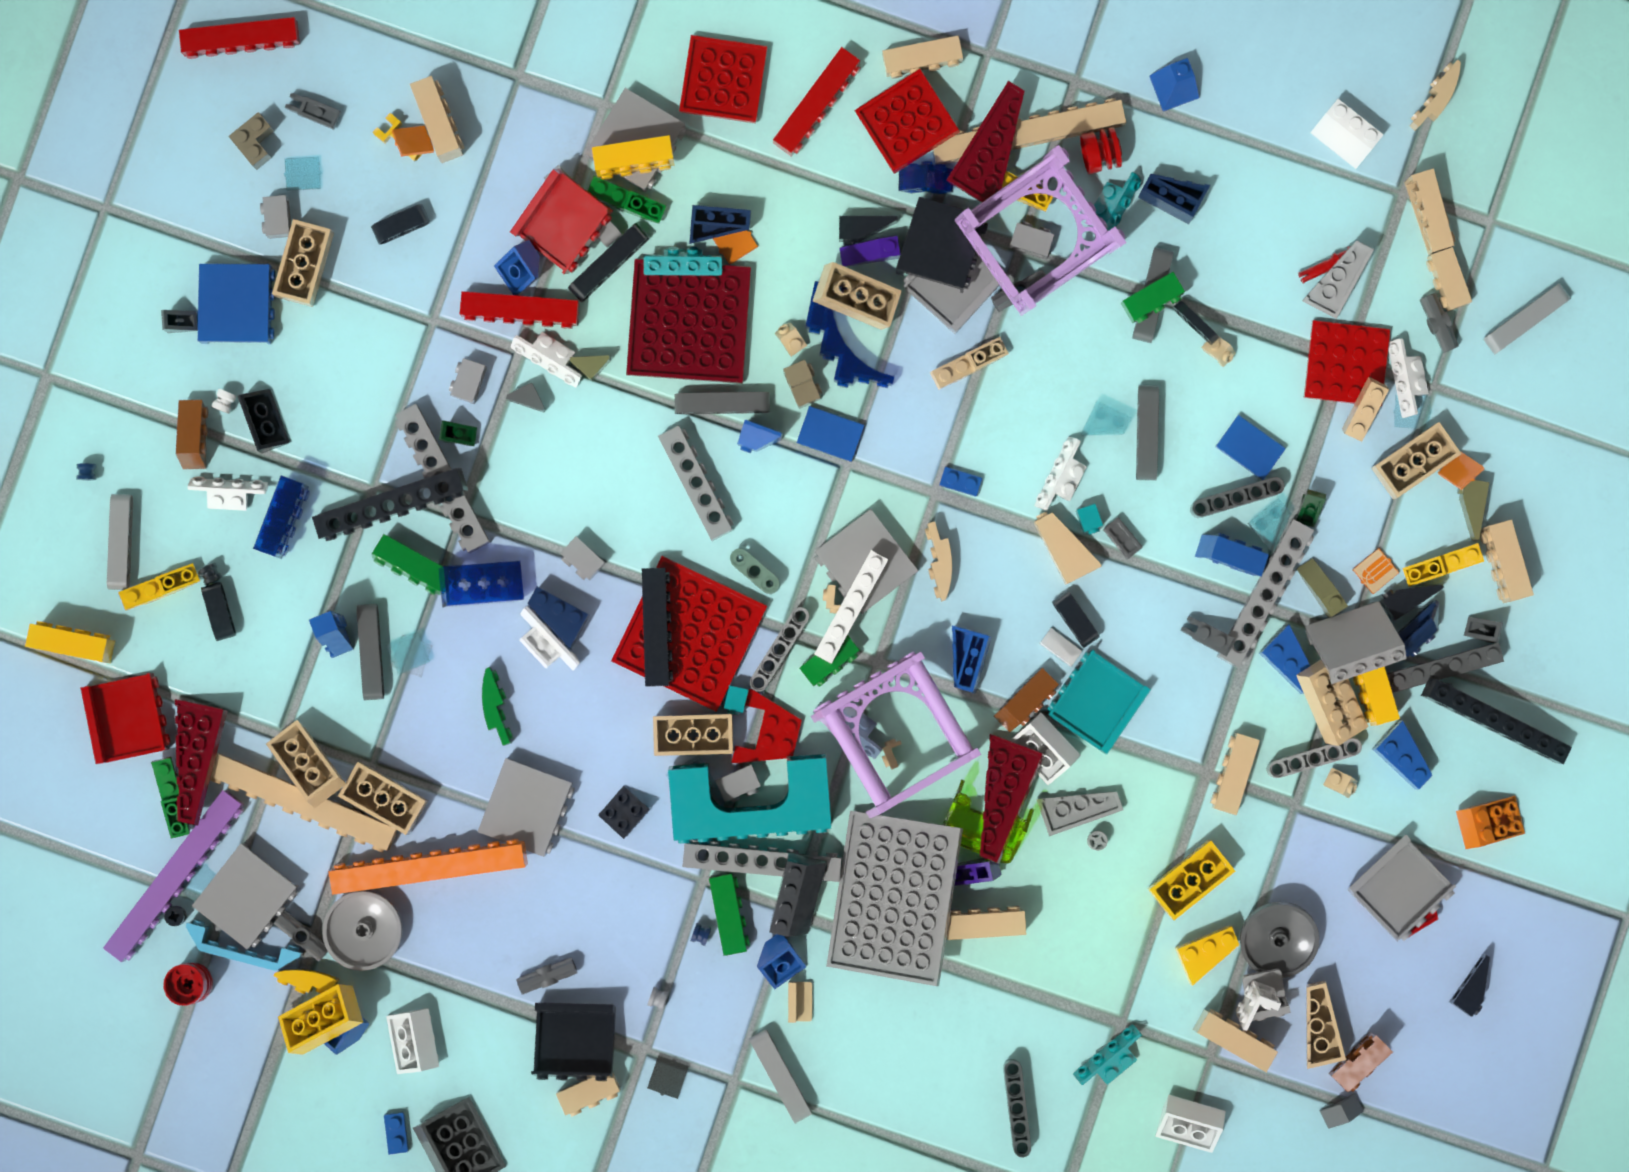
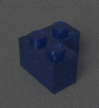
[898,161,953,194]

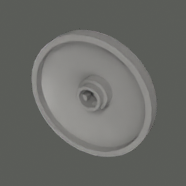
[322,891,402,971]

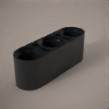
[371,204,430,245]
[201,582,236,641]
[1052,591,1100,648]

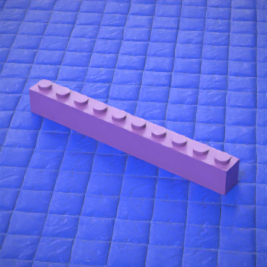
[103,790,244,962]

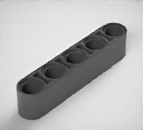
[1132,247,1174,343]
[1136,385,1159,481]
[674,392,770,414]
[1190,477,1285,518]
[357,604,385,701]
[1003,1059,1031,1158]

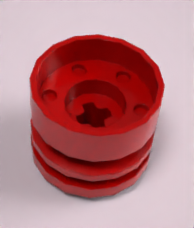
[1080,127,1122,174]
[163,962,213,1006]

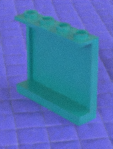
[1047,650,1151,755]

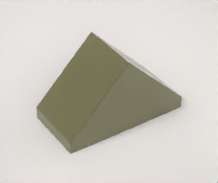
[570,355,610,381]

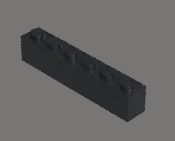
[641,568,673,687]

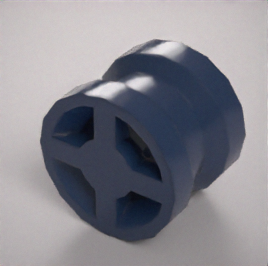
[76,463,97,481]
[690,923,711,946]

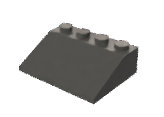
[413,1097,506,1172]

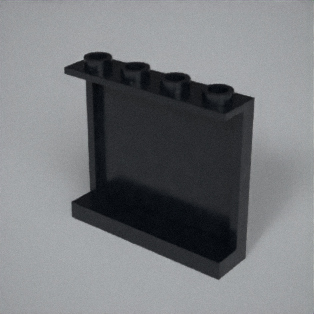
[896,197,988,293]
[531,1003,616,1082]

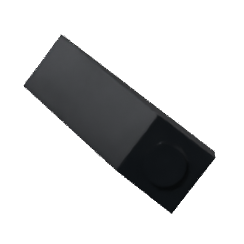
[839,216,898,245]
[1379,585,1444,621]
[1449,954,1490,1017]

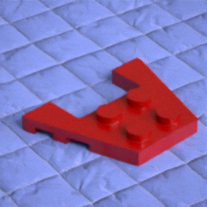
[731,688,802,763]

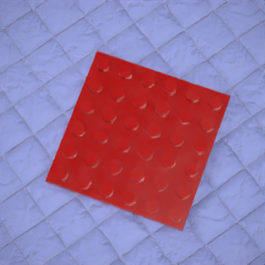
[611,556,768,712]

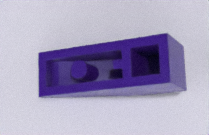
[839,236,900,267]
[954,858,1002,886]

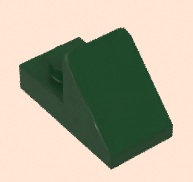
[439,420,477,447]
[1296,489,1326,527]

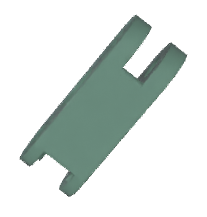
[730,549,779,594]

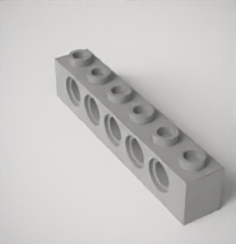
[658,425,734,541]

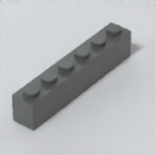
[1387,643,1504,693]

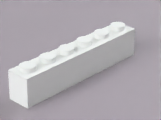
[814,550,888,664]

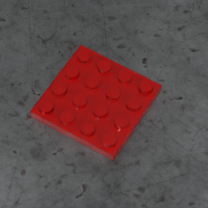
[679,35,767,124]
[854,69,960,174]
[1303,320,1390,407]

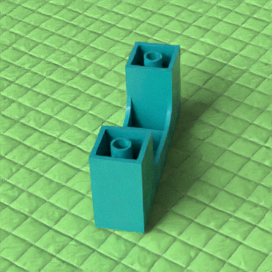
[668,754,832,844]

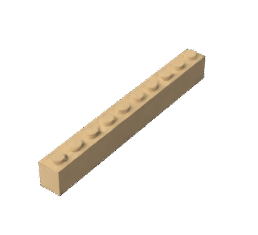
[932,98,1126,166]
[210,753,398,853]

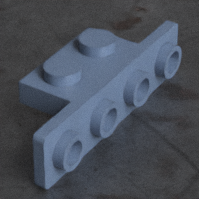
[813,702,883,759]

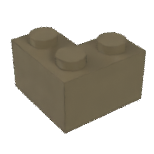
[228,112,274,170]
[783,360,822,409]

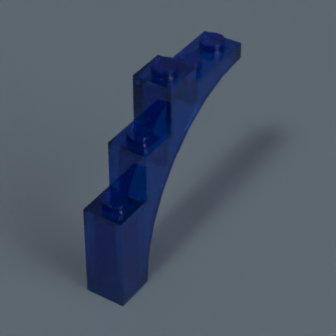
[805,281,894,389]

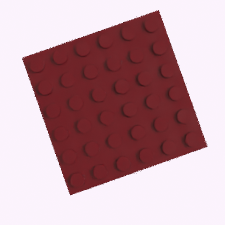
[626,259,751,384]

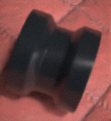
[198,563,223,586]
[164,906,187,926]

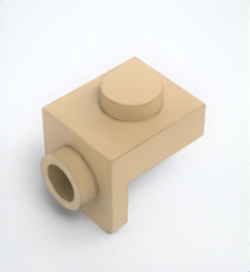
[775,322,807,357]
[1201,336,1236,367]
[823,585,841,614]
[882,739,902,770]
[1323,768,1358,798]

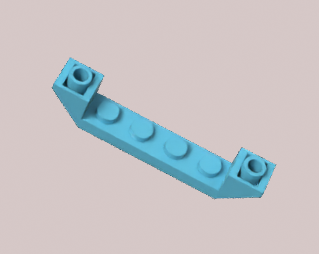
[186,919,304,971]

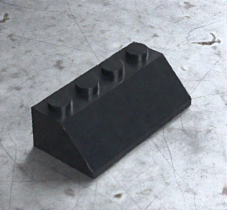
[769,852,827,937]

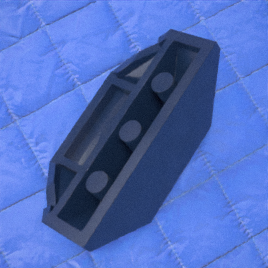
[1398,600,1439,657]

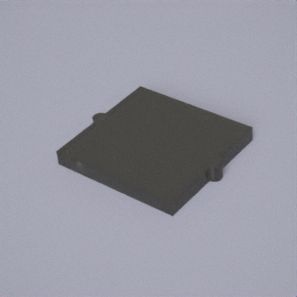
[647,1055,689,1099]

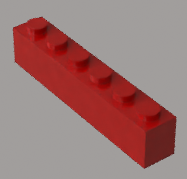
[179,17,300,59]
[773,47,861,157]
[460,291,579,329]

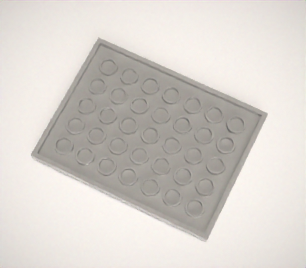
[826,811,963,986]

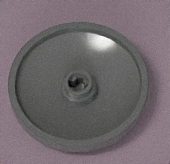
[1240,902,1319,978]

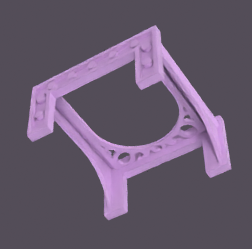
[955,145,1126,316]
[810,651,981,818]

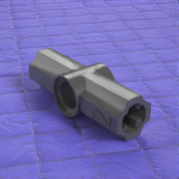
[991,270,1046,312]
[1420,293,1459,353]
[274,910,328,961]
[516,957,578,995]

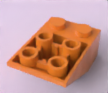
[1456,796,1525,849]

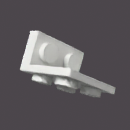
[1236,980,1281,1031]

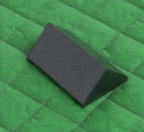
[237,389,290,453]

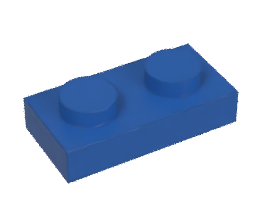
[939,467,982,497]
[384,1112,409,1155]

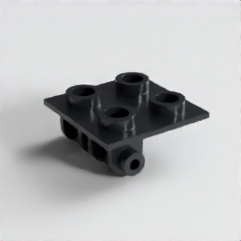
[598,786,650,839]

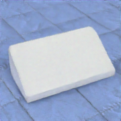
[1039,628,1082,667]

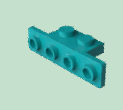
[1094,172,1142,238]
[644,247,722,275]
[1073,1024,1142,1085]

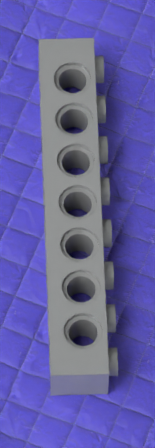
[395,404,491,553]
[1216,519,1314,668]
[682,840,841,882]

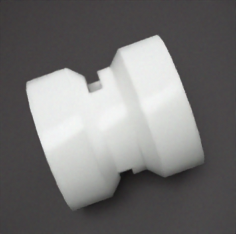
[211,389,237,414]

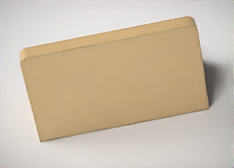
[788,982,812,1023]

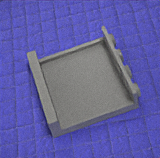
[585,88,687,193]
[903,252,1008,334]
[814,509,918,614]
[1305,601,1406,684]
[478,758,575,857]
[1348,835,1456,942]
[192,843,299,950]

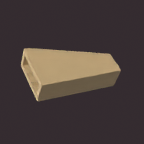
[1034,512,1102,585]

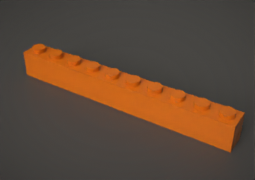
[328,839,528,895]

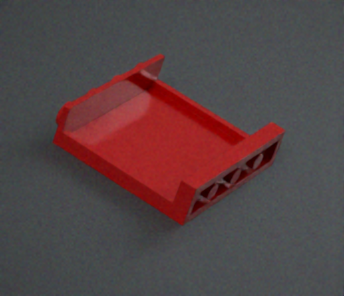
[510,169,613,274]
[80,673,171,764]

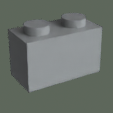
[260,195,291,239]
[1009,222,1054,259]
[449,358,487,404]
[560,536,606,580]
[715,765,761,804]

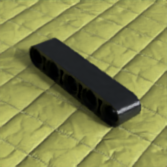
[568,223,650,302]

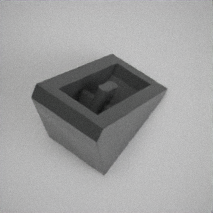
[161,310,198,333]
[506,383,545,413]
[1464,617,1503,643]
[1320,1093,1364,1129]

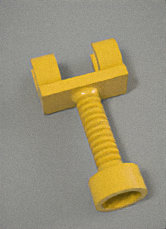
[372,113,422,161]

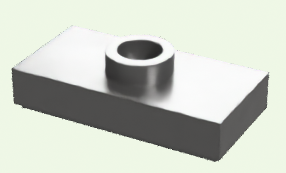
[1103,517,1143,560]

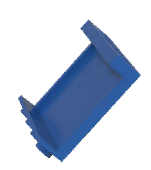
[198,264,276,344]

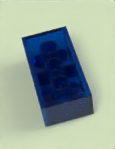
[253,475,310,559]
[439,561,524,608]

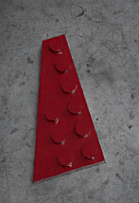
[946,80,1025,203]
[175,699,228,826]
[980,734,1044,864]

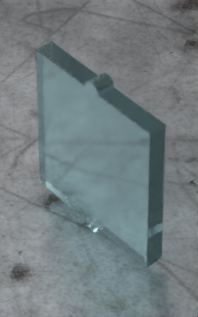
[284,157,322,191]
[1393,395,1431,430]
[386,632,430,675]
[182,864,215,902]

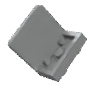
[1242,969,1291,1021]

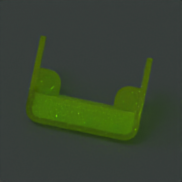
[942,779,1034,864]

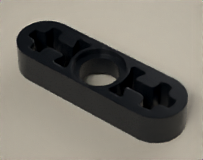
[1173,300,1219,345]

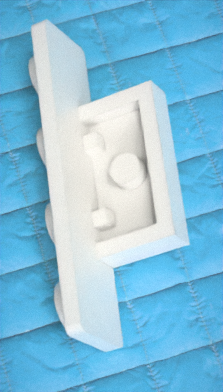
[511,332,582,388]
[1388,338,1429,418]
[1034,437,1087,510]
[188,477,269,511]
[520,606,580,671]

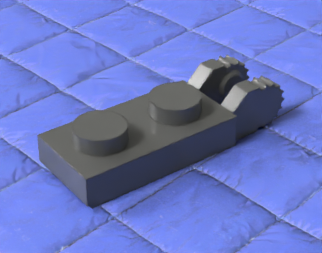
[285,93,342,130]
[1181,616,1236,657]

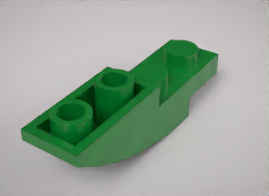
[587,176,666,224]
[482,667,513,746]
[151,756,190,839]

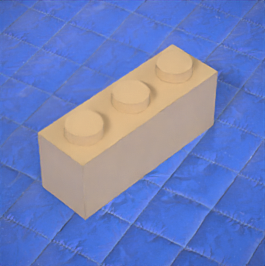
[1426,247,1472,312]
[1342,377,1389,442]
[556,1073,621,1117]

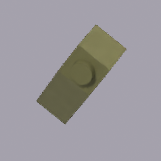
[1457,480,1490,541]
[1296,558,1348,618]

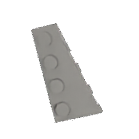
[1302,240,1374,319]
[1036,792,1123,836]

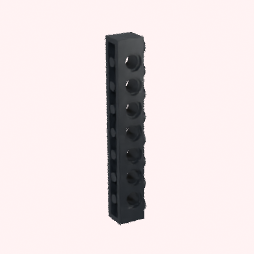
[312,468,469,542]
[1421,678,1572,765]

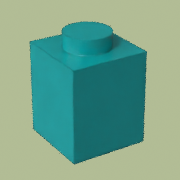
[1075,504,1103,535]
[724,685,749,716]

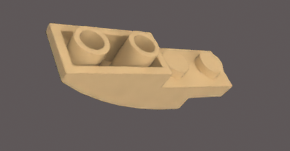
[1410,60,1461,131]
[930,337,1009,390]
[924,522,952,602]

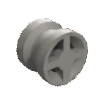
[1087,831,1108,851]
[647,987,668,1010]

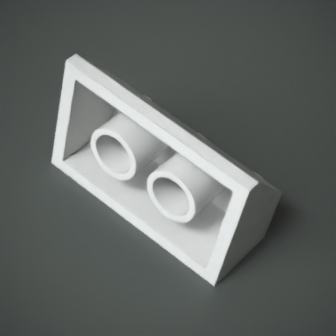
[1311,99,1383,169]
[1010,712,1081,785]
[386,1008,439,1074]
[1155,1095,1226,1153]

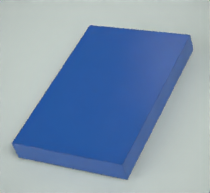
[796,406,864,462]
[1215,415,1286,481]

